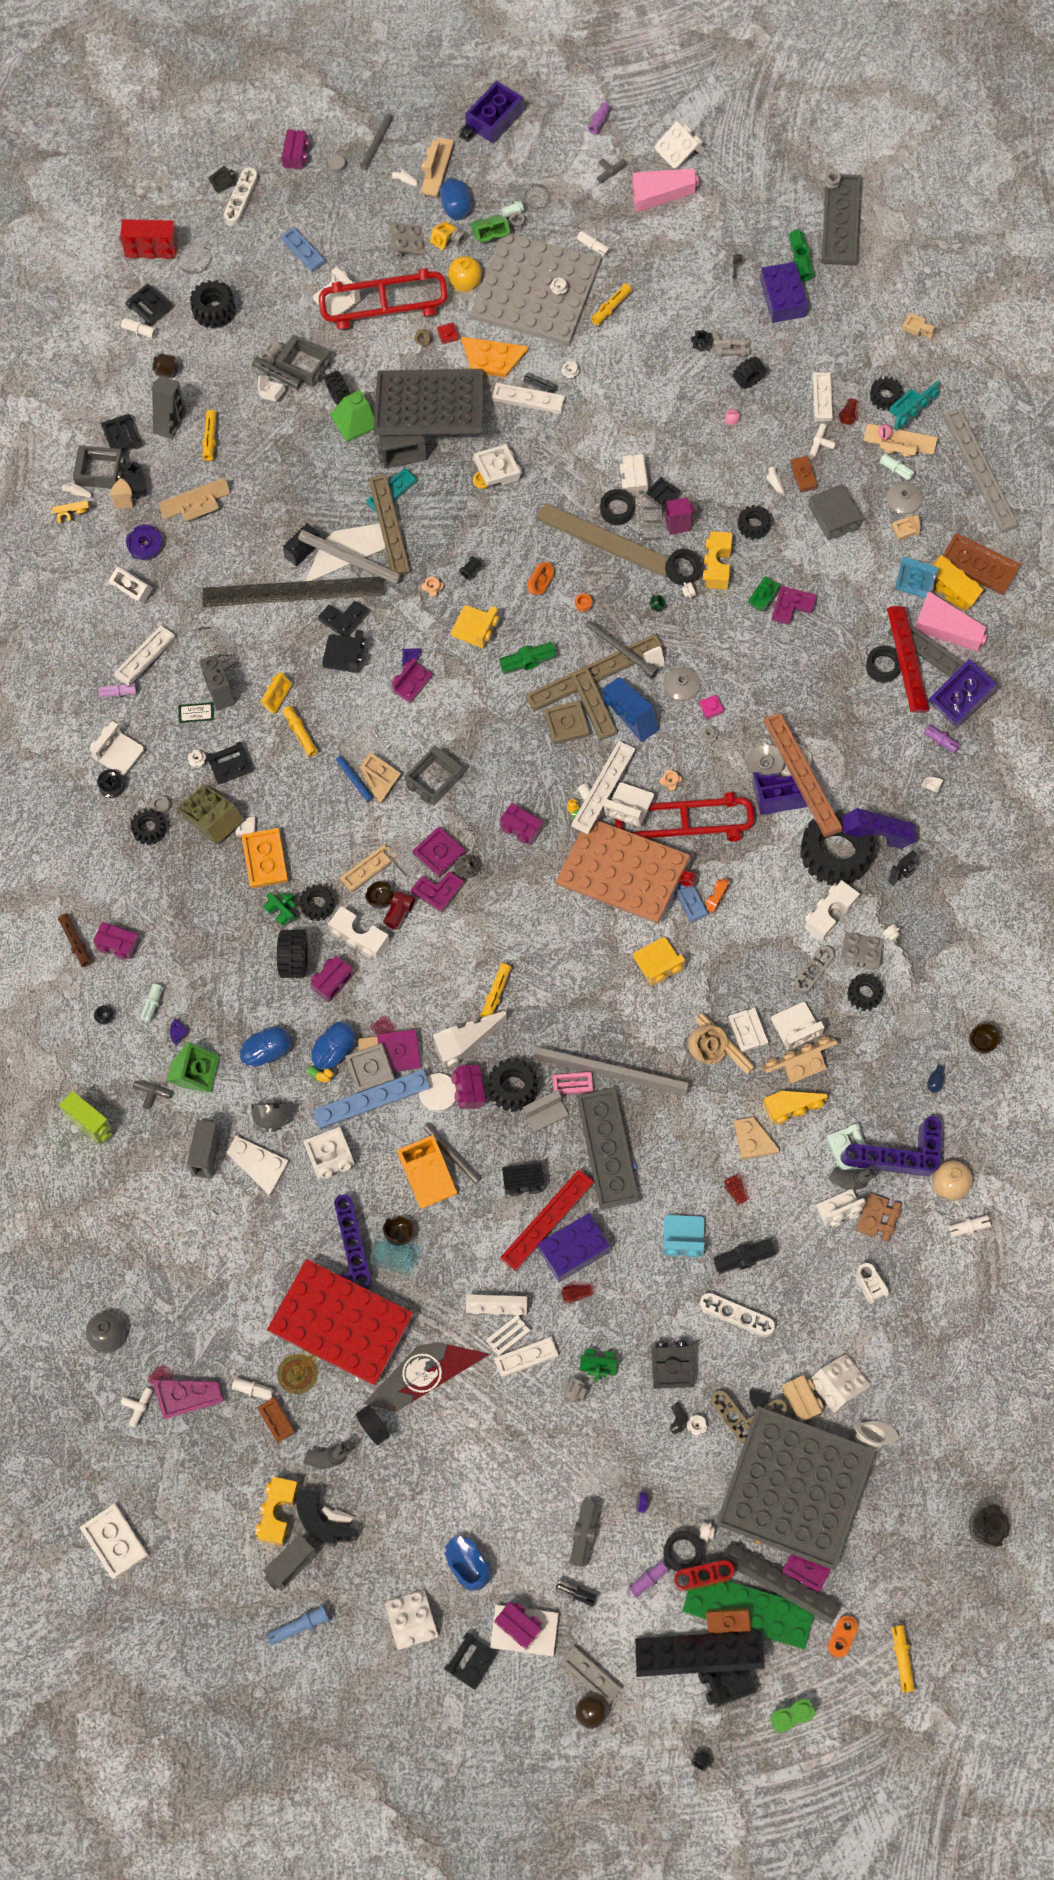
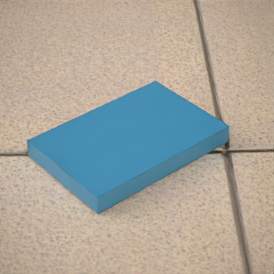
[895,556,939,599]

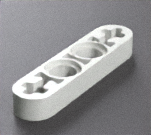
[224,168,258,226]
[700,1293,775,1337]

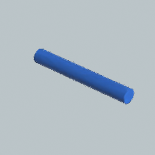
[336,756,373,802]

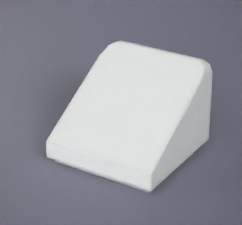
[643,646,665,668]

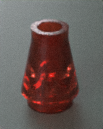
[839,398,858,425]
[723,1174,748,1205]
[561,1284,593,1304]

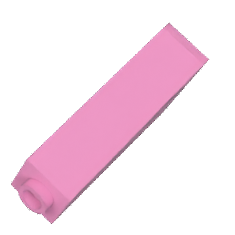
[632,169,699,212]
[915,592,987,651]

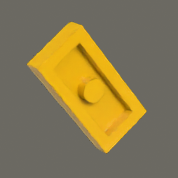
[52,500,90,523]
[260,672,292,714]

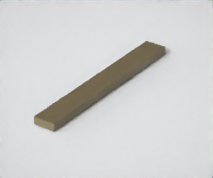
[536,503,674,578]
[525,633,664,712]

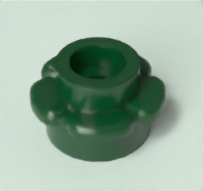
[649,595,666,612]

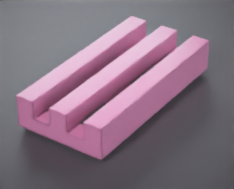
[552,1072,593,1095]

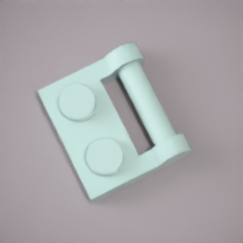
[826,1123,874,1172]

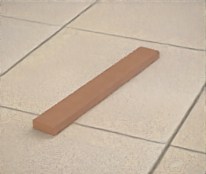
[763,713,842,837]

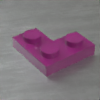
[771,586,817,625]
[411,871,464,913]

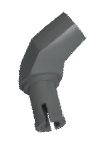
[828,1165,878,1190]
[304,1441,352,1470]

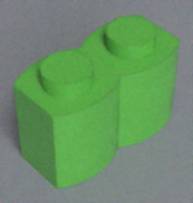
[470,215,510,242]
[769,1699,816,1734]

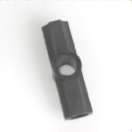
[569,1500,600,1567]

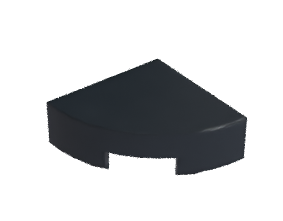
[749,1389,770,1410]

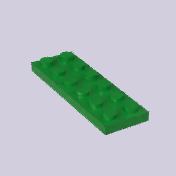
[682,1572,814,1650]

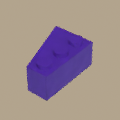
[752,772,808,815]

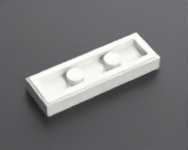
[812,372,833,421]
[494,1337,559,1378]

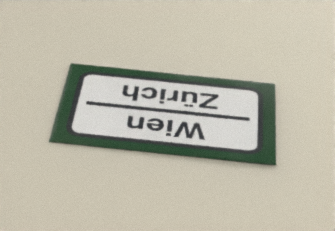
[178,702,214,723]

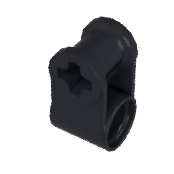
[125,462,147,498]

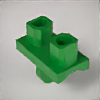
[748,576,781,612]
[263,892,299,926]
[579,1348,618,1382]

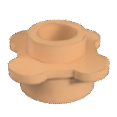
[421,577,443,597]
[659,770,682,791]

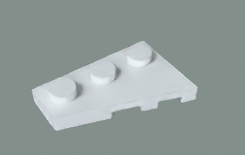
[227,1136,289,1197]

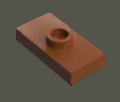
[790,456,818,493]
[257,1397,295,1444]
[706,1608,751,1633]

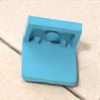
[663,1215,704,1258]

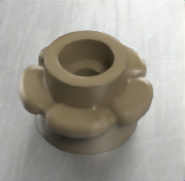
[414,329,431,346]

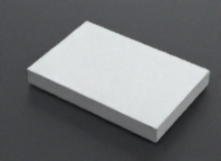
[80,1503,149,1580]
[490,1605,558,1657]

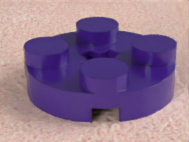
[126,525,163,560]

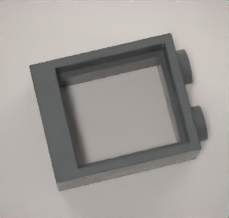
[275,334,332,387]
[377,435,426,469]
[73,445,126,489]
[199,654,234,711]
[405,745,463,806]
[263,1534,317,1592]

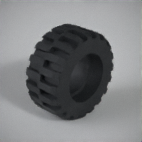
[800,810,875,886]

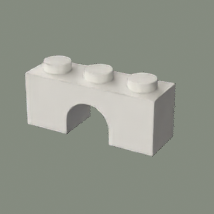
[805,880,860,942]
[328,906,390,960]

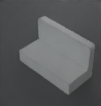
[523,1090,568,1133]

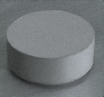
[328,155,345,173]
[151,795,170,815]

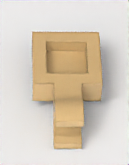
[902,313,935,339]

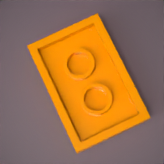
[241,828,288,889]

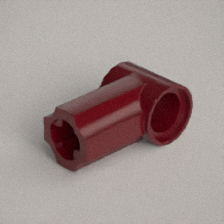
[383,890,415,930]

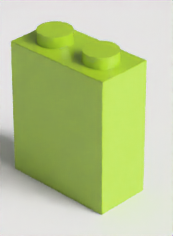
[59,1091,113,1145]

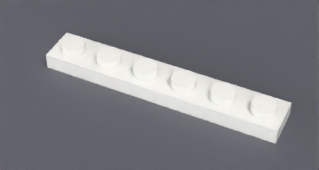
[571,741,635,834]

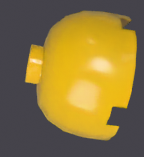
[448,256,482,292]

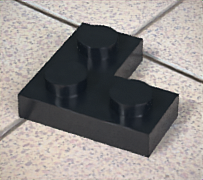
[318,600,369,637]

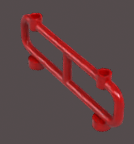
[318,268,448,329]
[615,792,755,842]

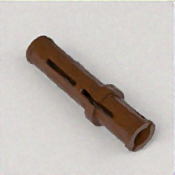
[58,913,92,967]

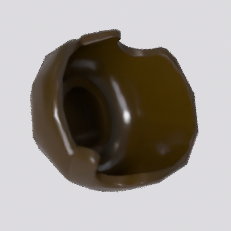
[365,881,394,909]
[968,1023,1001,1054]
[383,1216,415,1246]
[575,1693,609,1729]

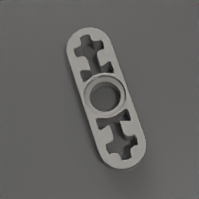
[794,946,834,995]

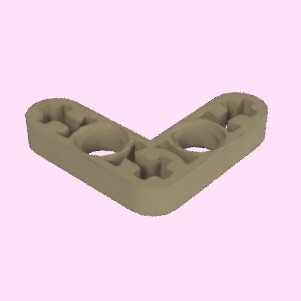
[711,1391,788,1443]

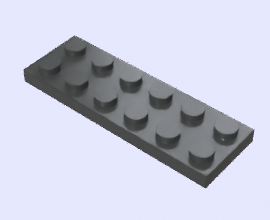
[821,173,861,265]
[577,1088,639,1210]

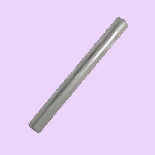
[298,530,400,584]

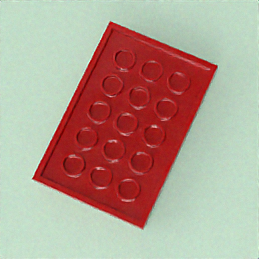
[267,1259,414,1386]

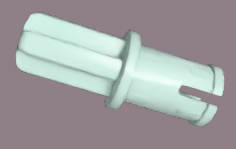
[880,453,914,480]
[140,984,164,1022]

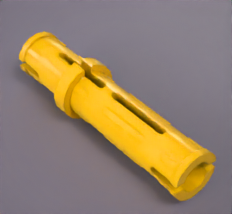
[591,283,632,325]
[202,410,217,461]
[282,706,318,757]
[480,963,512,1018]
[891,1625,916,1693]

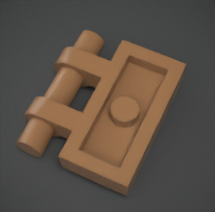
[856,1193,902,1242]

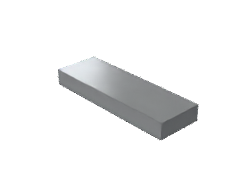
[560,1646,622,1704]

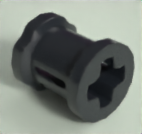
[459,556,483,581]

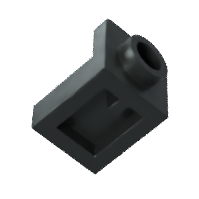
[208,166,238,193]

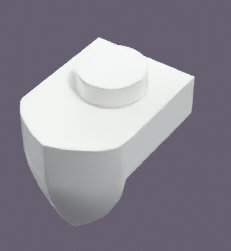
[258,376,286,402]

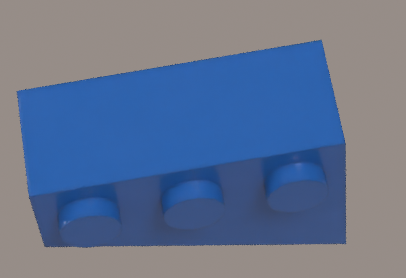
[602,677,659,742]

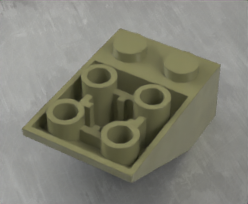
[177,784,244,844]

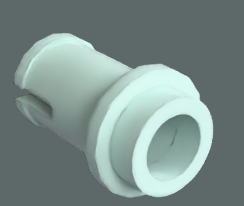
[501,201,524,218]

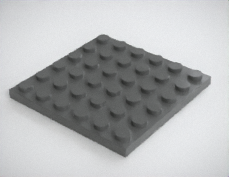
[373,368,483,436]
[715,1406,876,1571]

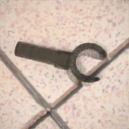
[732,254,743,279]

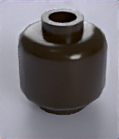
[152,353,179,378]

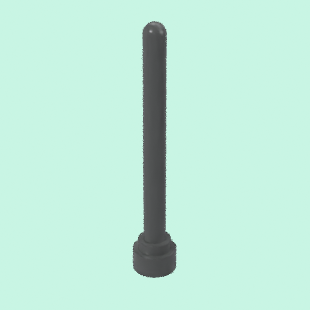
[586,621,660,680]

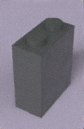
[808,484,862,540]
[187,1118,221,1179]

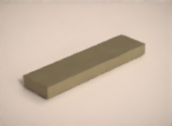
[570,667,617,741]

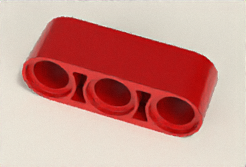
[673,1561,734,1592]

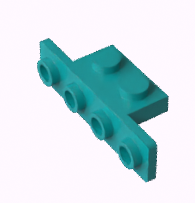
[889,381,940,431]

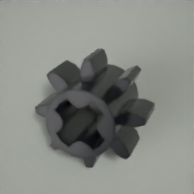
[691,329,713,352]

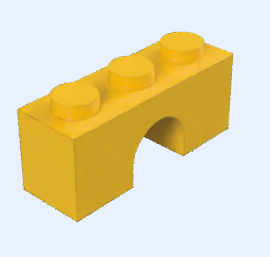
[703,531,732,590]
[255,1477,299,1547]

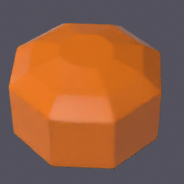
[574,593,593,613]

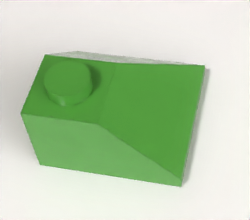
[330,390,374,443]
[167,1042,220,1093]

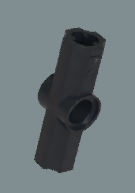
[713,1239,776,1275]

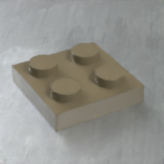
[543,701,589,745]

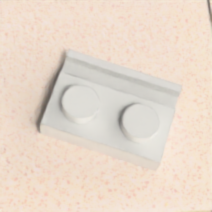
[728,1008,768,1053]

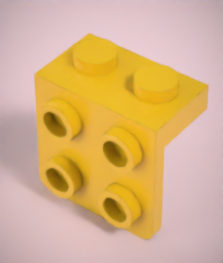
[451,605,500,649]
[633,937,685,986]

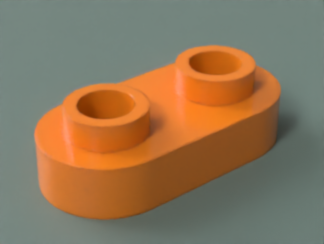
[527,562,554,595]
[705,877,731,914]
[828,1616,858,1658]

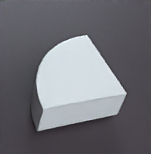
[921,777,943,793]
[236,817,256,837]

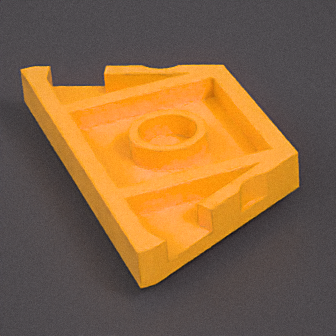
[461,337,528,377]

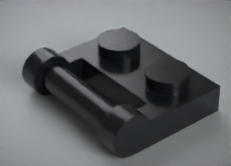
[125,283,172,327]
[100,414,143,452]
[206,741,253,785]
[443,1632,498,1691]

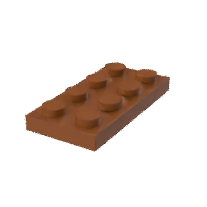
[942,533,1021,596]

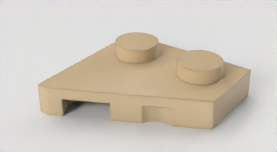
[359,752,401,803]
[733,1117,779,1160]

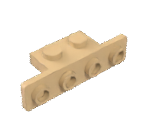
[421,137,454,197]
[864,423,937,457]
[158,478,230,521]
[761,1036,838,1083]

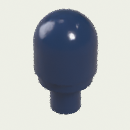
[927,1065,945,1093]

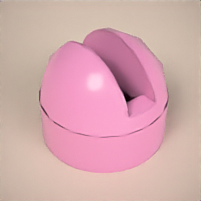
[725,409,740,425]
[878,424,893,439]

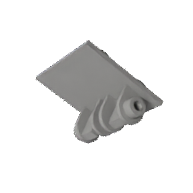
[388,221,425,258]
[840,932,883,970]

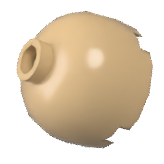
[688,1025,728,1064]
[932,1160,973,1201]

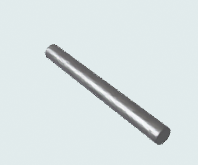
[360,113,393,170]
[423,1123,481,1184]

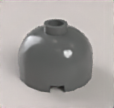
[251,1103,291,1132]
[85,1312,127,1354]

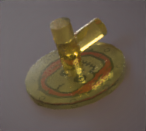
[277,1354,318,1395]

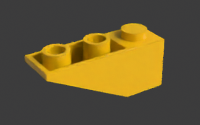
[762,1091,827,1125]

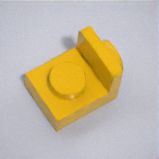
[430,221,457,250]

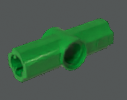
[788,229,814,282]
[499,641,556,674]

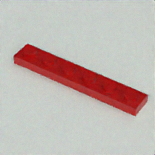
[887,606,929,713]
[500,1169,594,1272]

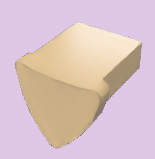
[110,478,133,509]
[891,514,920,541]

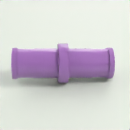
[588,102,611,134]
[923,724,961,754]
[628,1561,669,1598]

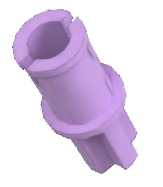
[98,683,136,698]

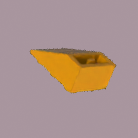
[396,1135,457,1209]

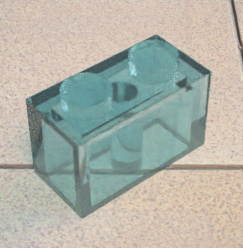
[370,1240,415,1275]

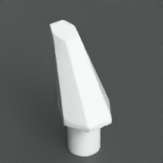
[393,169,418,187]
[766,467,784,494]
[62,483,91,497]
[320,1506,355,1524]

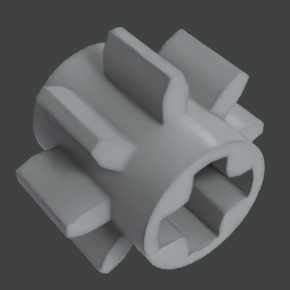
[561,1378,587,1403]

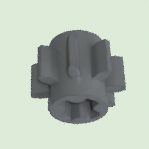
[454,854,478,879]

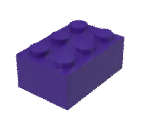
[465,80,523,143]
[760,261,808,323]
[929,659,997,728]
[538,1213,610,1283]

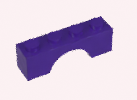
[842,808,917,849]

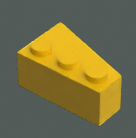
[929,555,983,611]

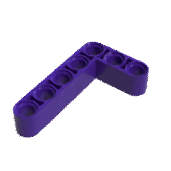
[840,1116,942,1176]
[334,1194,371,1290]

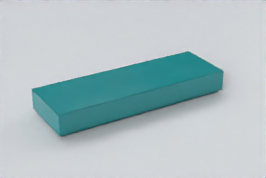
[366,468,417,512]

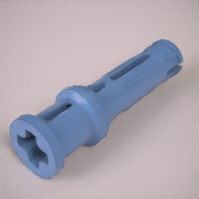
[266,1604,330,1646]

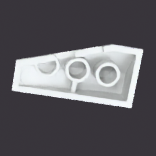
[433,1011,507,1068]

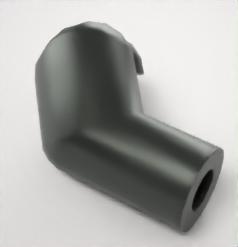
[670,1403,687,1434]

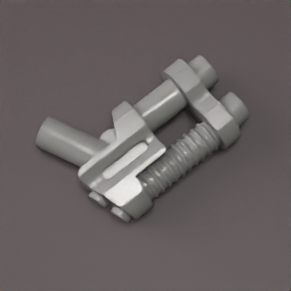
[711,330,749,357]

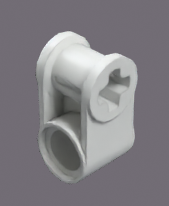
[855,1263,889,1304]

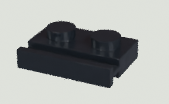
[638,477,681,519]
[888,850,918,886]

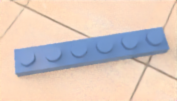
[313,1069,431,1129]

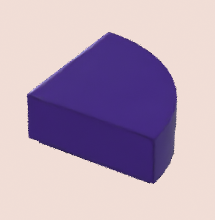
[402,648,421,667]
[170,1019,190,1046]

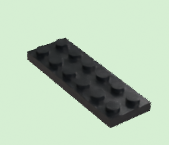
[635,1630,765,1677]

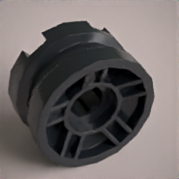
[97,769,125,799]

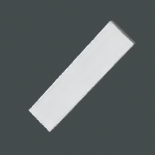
[492,383,565,414]
[114,626,175,686]

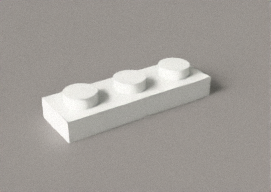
[466,1294,527,1316]

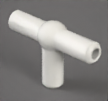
[809,424,836,457]
[121,1387,153,1427]

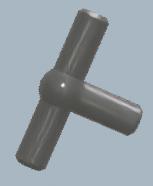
[597,158,627,183]
[133,1081,172,1109]

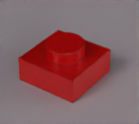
[437,322,459,345]

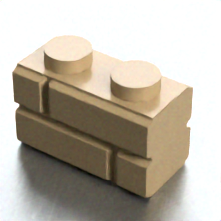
[781,1375,824,1424]

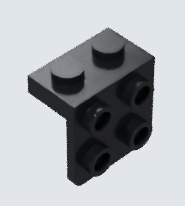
[322,630,367,673]

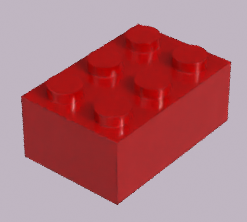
[120,219,178,259]

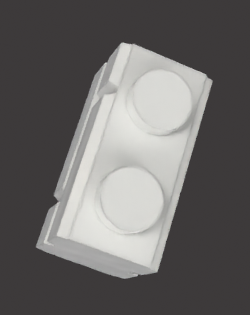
[619,454,648,496]
[109,567,153,603]

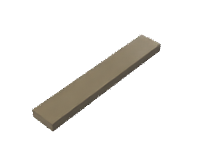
[369,474,410,575]

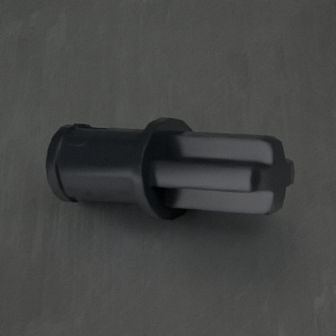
[555,1579,597,1608]

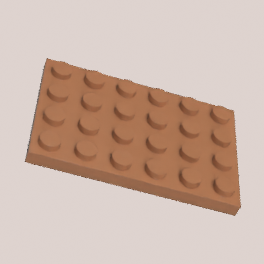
[555,820,691,924]

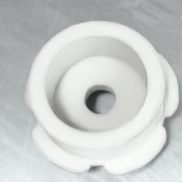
[550,278,568,295]
[562,361,579,378]
[682,582,696,599]
[188,750,206,768]
[883,924,900,941]
[687,1415,707,1435]
[699,1521,715,1542]

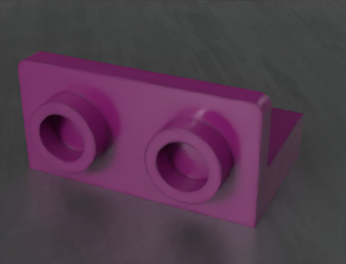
[392,658,433,704]

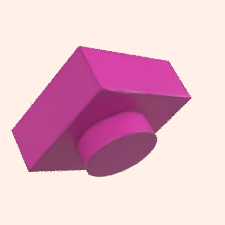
[699,695,724,720]

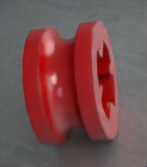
[679,871,696,887]

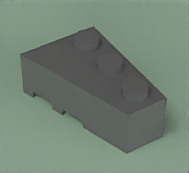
[152,375,186,439]

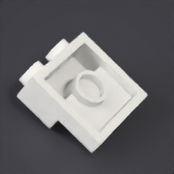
[473,444,521,486]
[303,1127,355,1179]

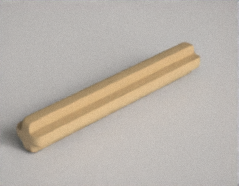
[696,1013,754,1074]

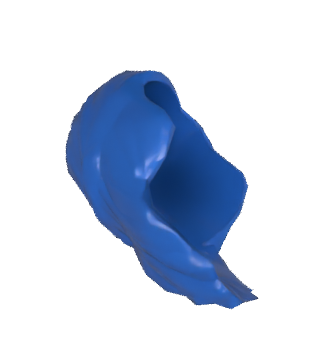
[439,178,472,220]
[311,1022,357,1070]
[240,1026,291,1067]
[444,1535,492,1591]

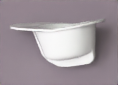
[855,1421,898,1452]

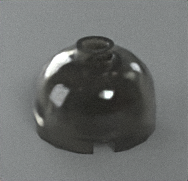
[968,1504,1010,1547]

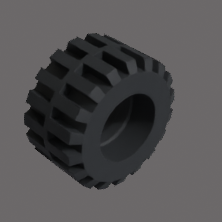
[190,280,236,329]
[277,930,308,978]
[488,1058,537,1112]

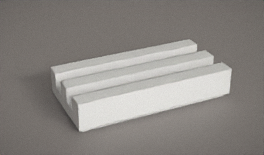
[486,1316,530,1356]

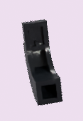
[296,1490,357,1547]

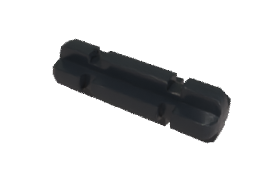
[524,373,557,394]

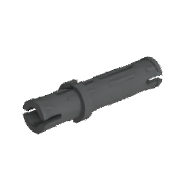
[252,356,303,390]

